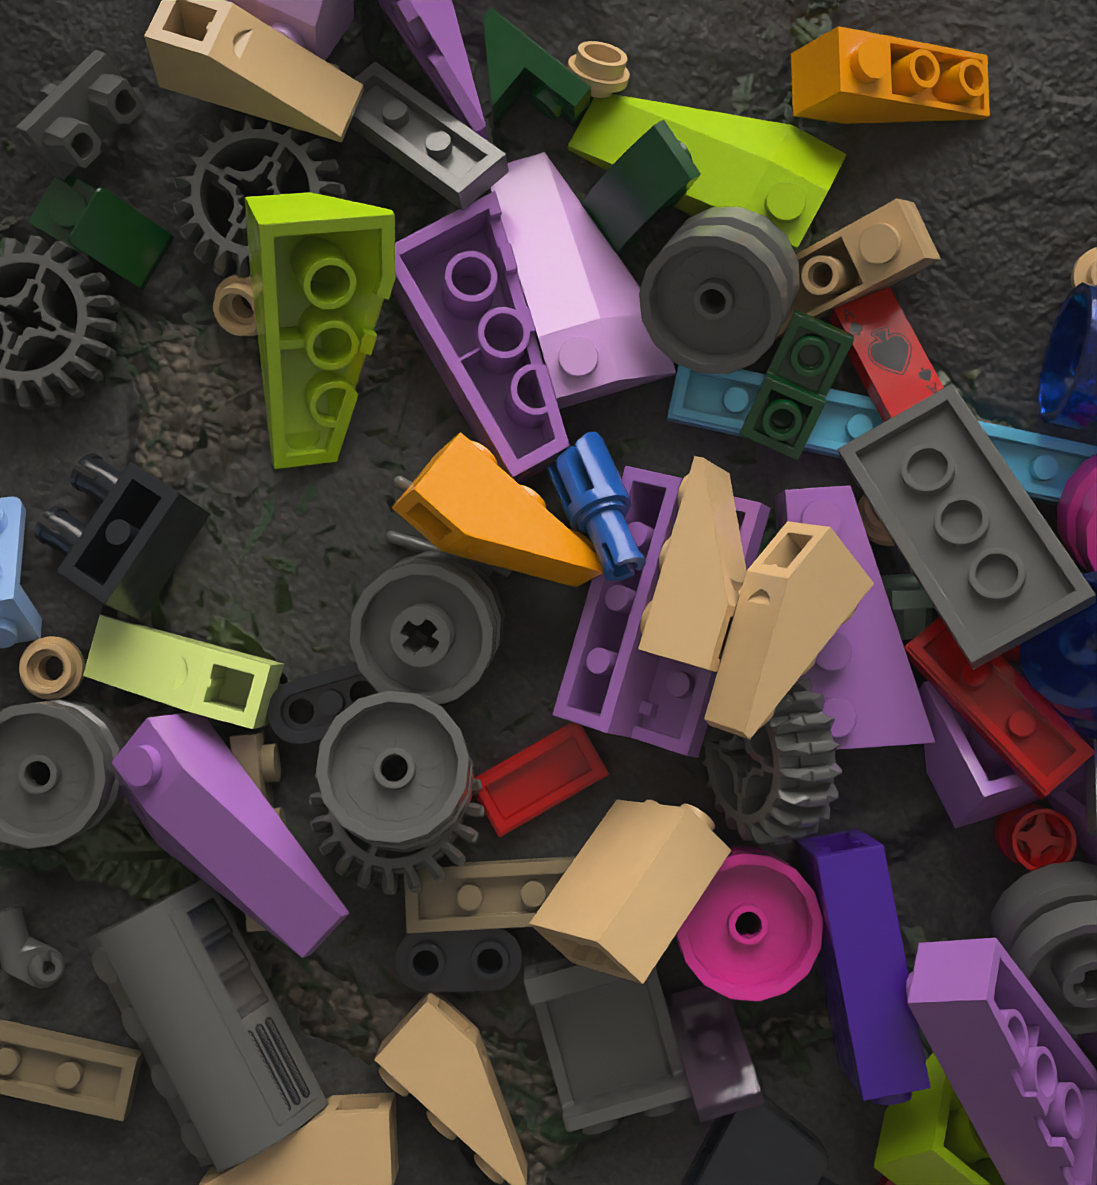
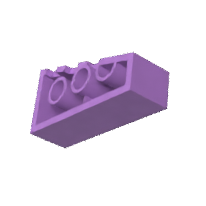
[392,191,570,484]
[774,485,936,750]
[906,938,1097,1185]

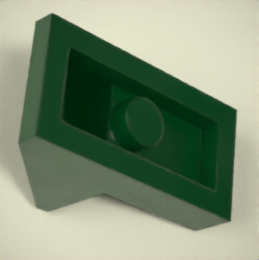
[483,7,591,127]
[28,174,174,290]

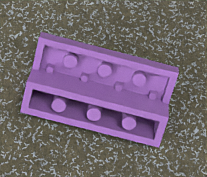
[552,466,771,758]

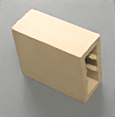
[529,800,731,984]

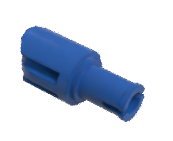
[545,432,646,581]

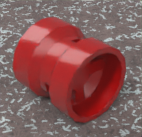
[993,803,1077,871]

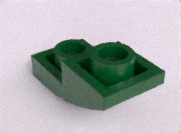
[581,120,701,254]
[740,309,854,460]

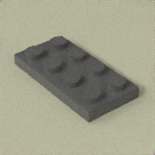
[838,384,1096,670]

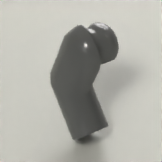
[0,905,65,988]

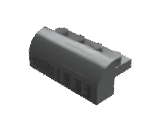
[84,879,329,1172]

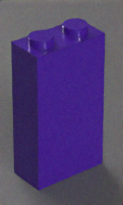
[795,828,931,1105]

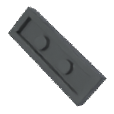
[349,62,509,211]

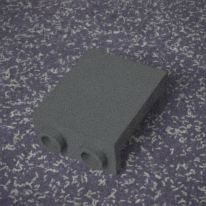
[524,956,692,1135]

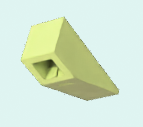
[83,615,284,729]

